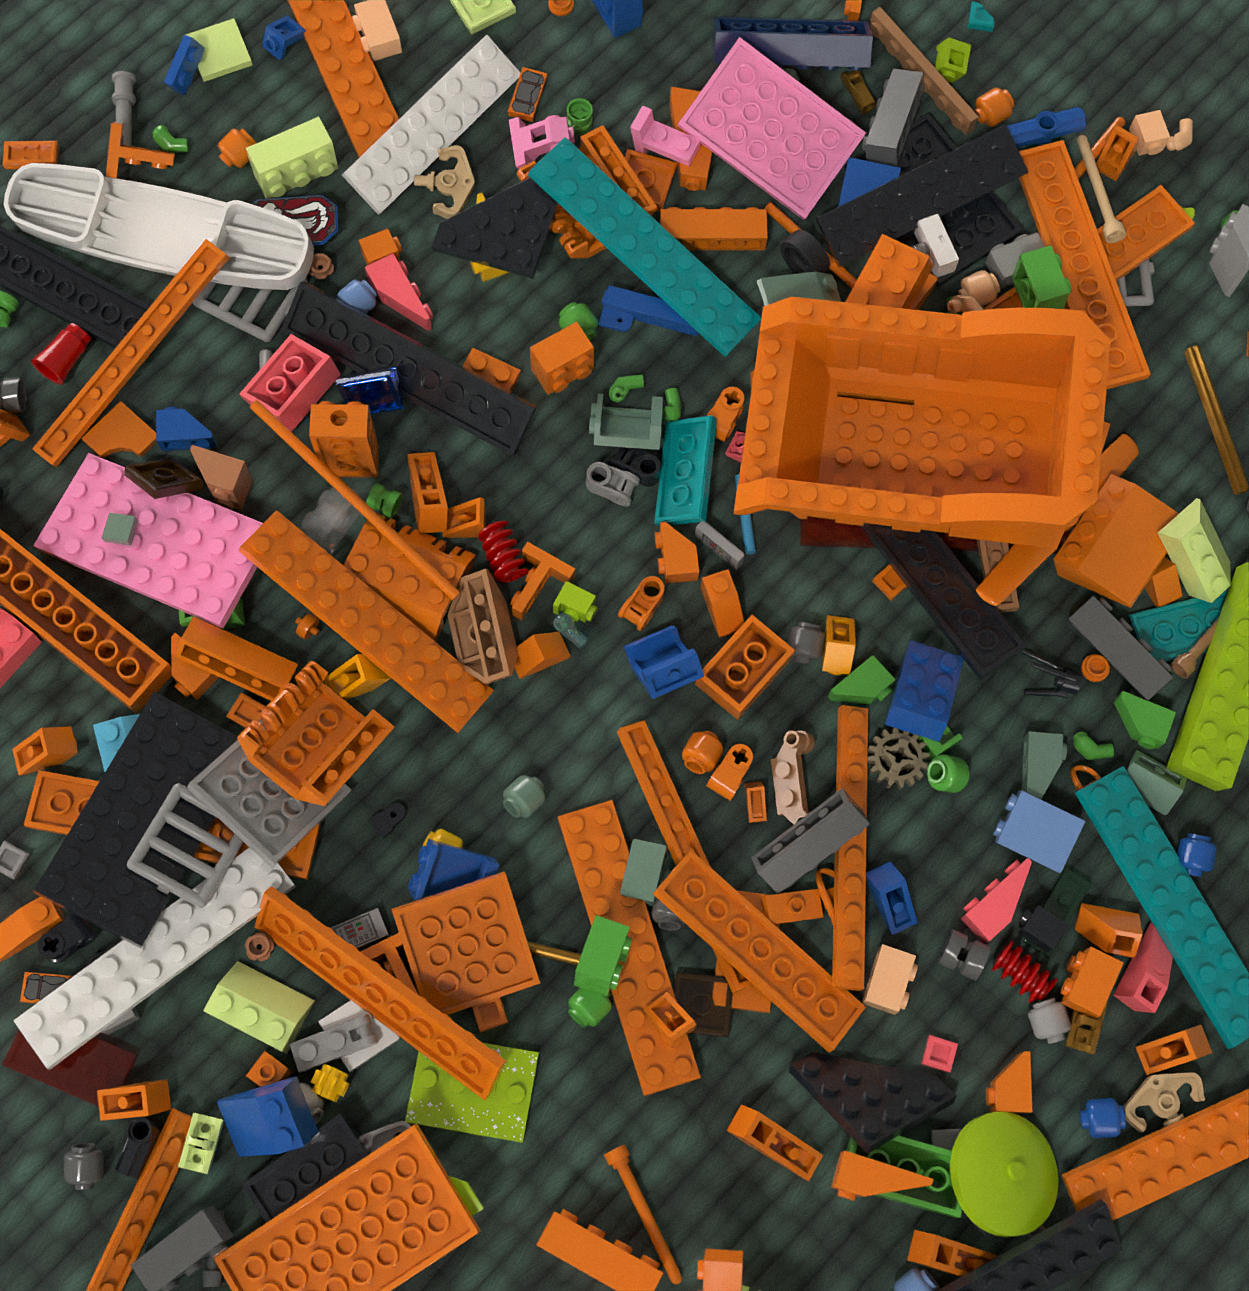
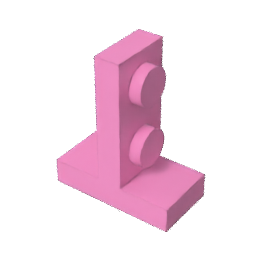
[630,106,701,166]

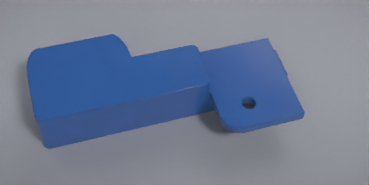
[598,285,699,336]

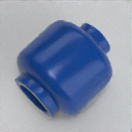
[1177,833,1217,877]
[1080,1098,1126,1139]

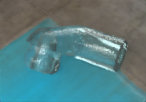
[553,613,589,649]

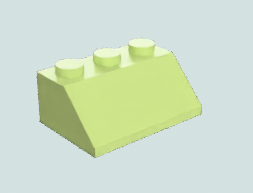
[1158,498,1231,603]
[203,961,315,1054]

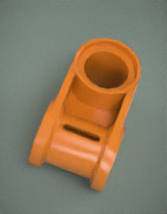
[707,387,744,442]
[618,576,664,632]
[706,744,753,801]

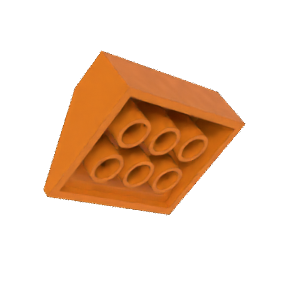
[1054,474,1179,608]

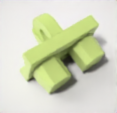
[178,1113,224,1174]

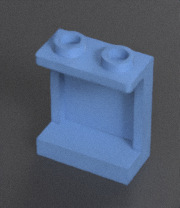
[993,791,1086,873]

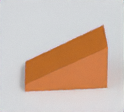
[744,781,767,823]

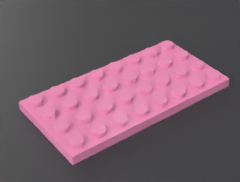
[33,453,263,628]

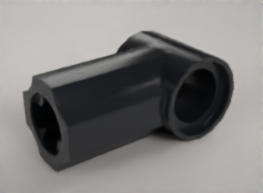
[115,1117,164,1179]

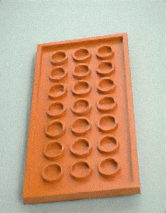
[214,1124,481,1291]

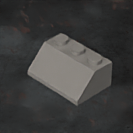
[1209,204,1249,297]

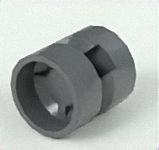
[0,377,27,413]
[937,929,991,981]

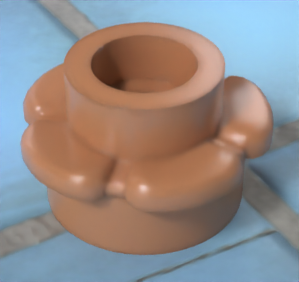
[309,253,334,280]
[245,932,274,961]

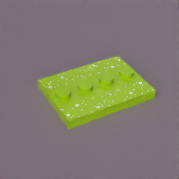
[405,1043,539,1143]

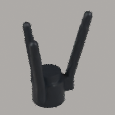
[1022,649,1082,698]

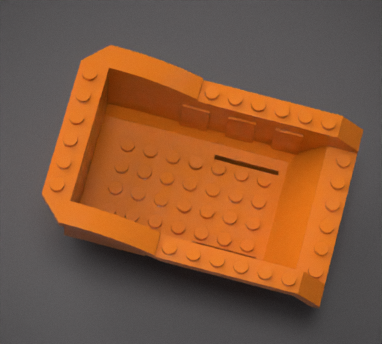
[734,297,1110,548]

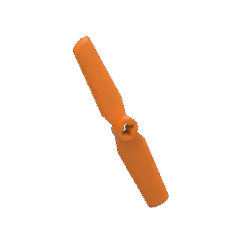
[976,434,1139,606]

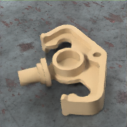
[414,145,475,219]
[1123,1073,1205,1132]

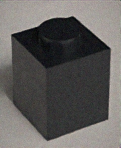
[1018,905,1068,953]

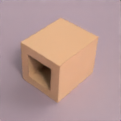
[1129,110,1170,156]

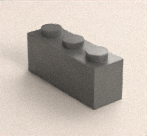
[131,1205,233,1291]

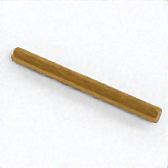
[1184,345,1249,495]

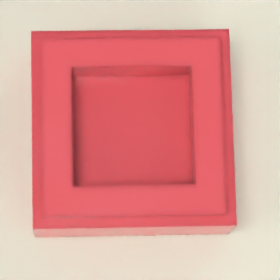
[921,1035,958,1073]

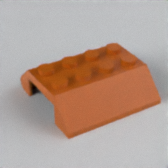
[517,125,657,258]
[343,512,477,642]
[237,661,395,806]

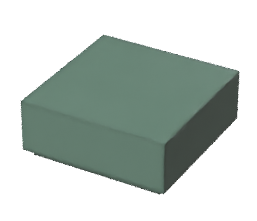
[101,513,138,545]

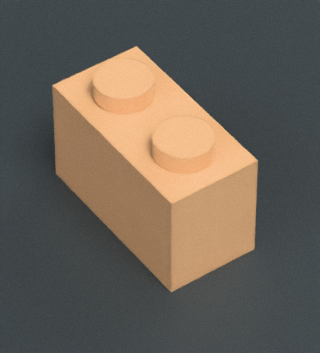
[352,0,402,61]
[862,944,918,1015]

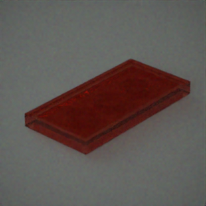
[2,1030,138,1107]

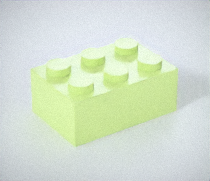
[246,117,338,199]

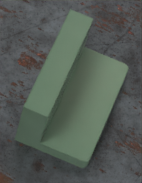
[1126,750,1187,815]
[620,839,670,906]

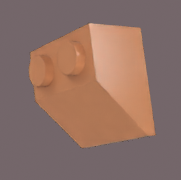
[190,445,253,510]

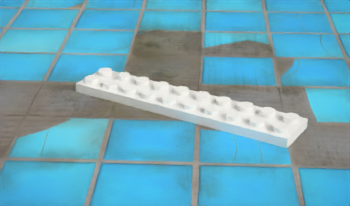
[13,847,295,1070]

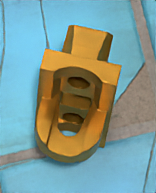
[1064,1003,1108,1055]

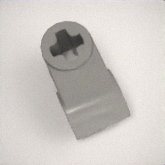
[586,462,640,506]

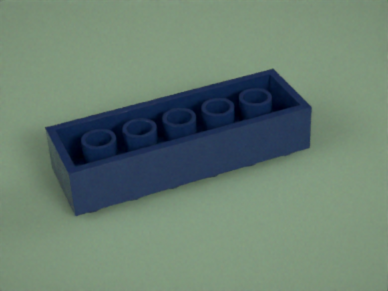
[712,17,873,71]

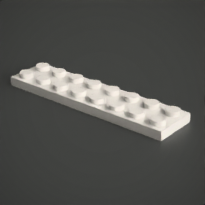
[342,35,520,215]

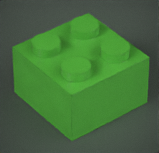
[1012,245,1071,309]
[574,915,633,997]

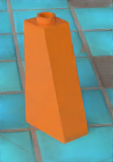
[669,87,713,191]

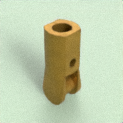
[840,70,877,114]

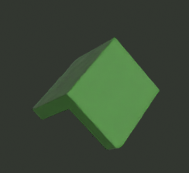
[916,726,963,760]

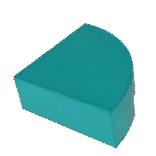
[967,1,994,32]

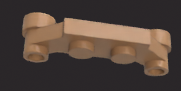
[771,730,815,825]

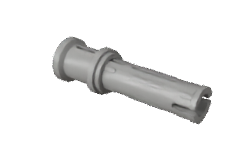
[112,71,136,146]

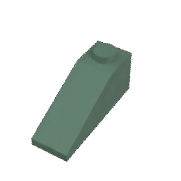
[1021,731,1067,800]

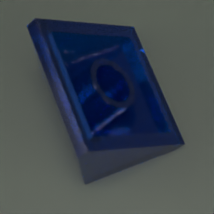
[336,367,404,414]

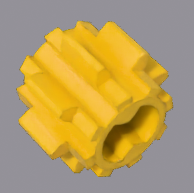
[311,1064,349,1102]

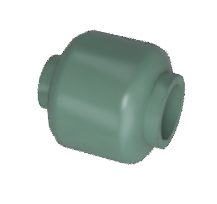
[503,775,545,818]

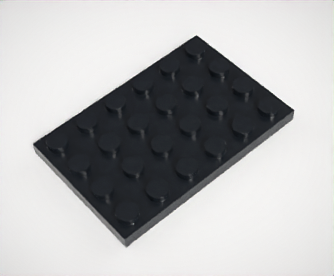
[844,113,1023,288]

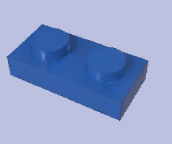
[164,35,205,95]

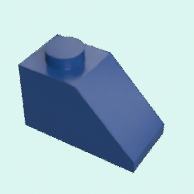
[156,407,217,451]
[866,862,917,935]

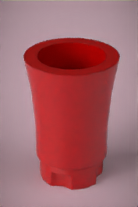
[31,323,91,385]

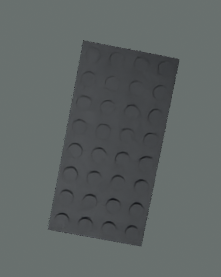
[34,692,238,948]

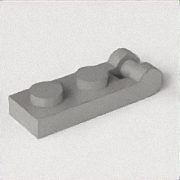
[290,1014,378,1073]

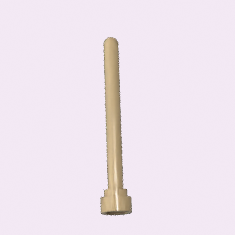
[1077,135,1126,243]

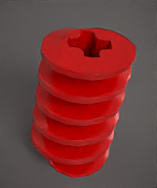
[478,521,529,583]
[991,940,1058,1004]

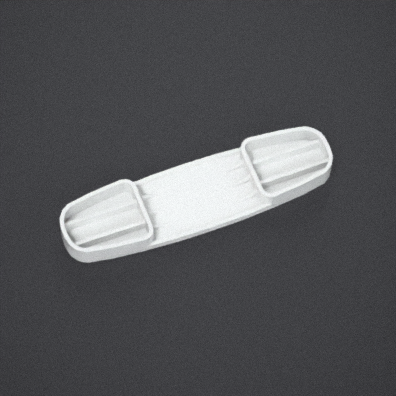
[4,163,314,290]

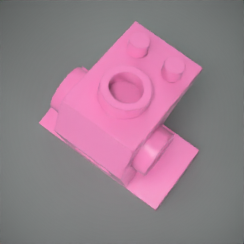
[509,115,574,169]

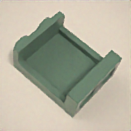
[589,394,663,450]

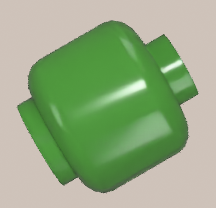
[559,302,598,341]
[927,754,970,793]
[568,988,612,1028]

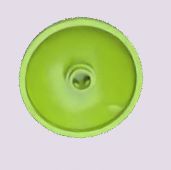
[950,1112,1058,1237]

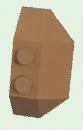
[447,569,518,684]

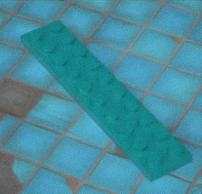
[528,137,762,358]
[1075,766,1249,1049]

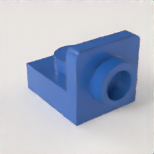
[262,15,306,60]

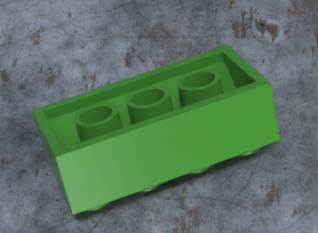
[846,1136,962,1218]

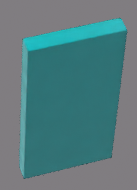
[654,415,717,527]
[1128,589,1229,663]

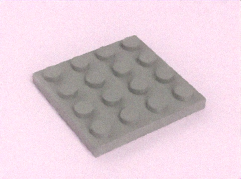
[187,719,352,868]

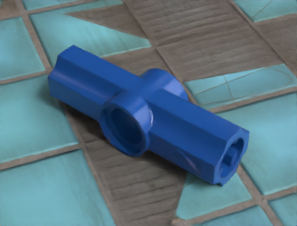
[1007,107,1086,148]

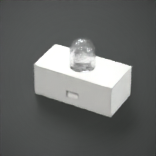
[911,214,959,277]

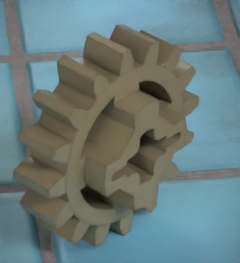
[867,728,929,790]

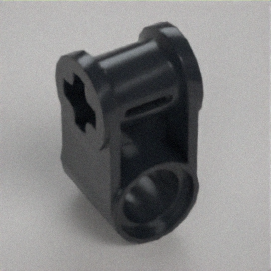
[607,447,660,487]
[38,913,98,963]

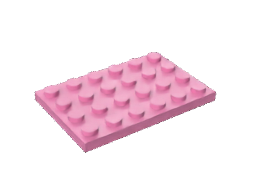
[677,37,866,220]

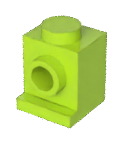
[935,37,971,83]
[553,581,598,623]

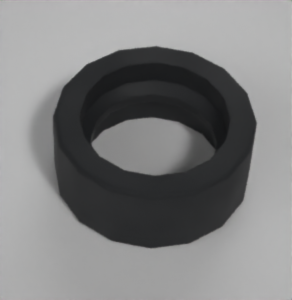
[780,229,830,274]

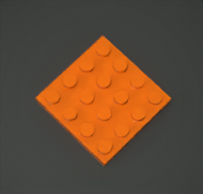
[392,871,540,1015]

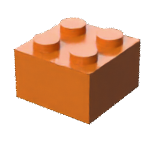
[530,322,594,395]

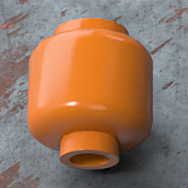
[974,88,1015,127]
[218,128,257,168]
[682,731,723,774]

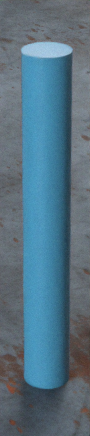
[735,474,756,554]

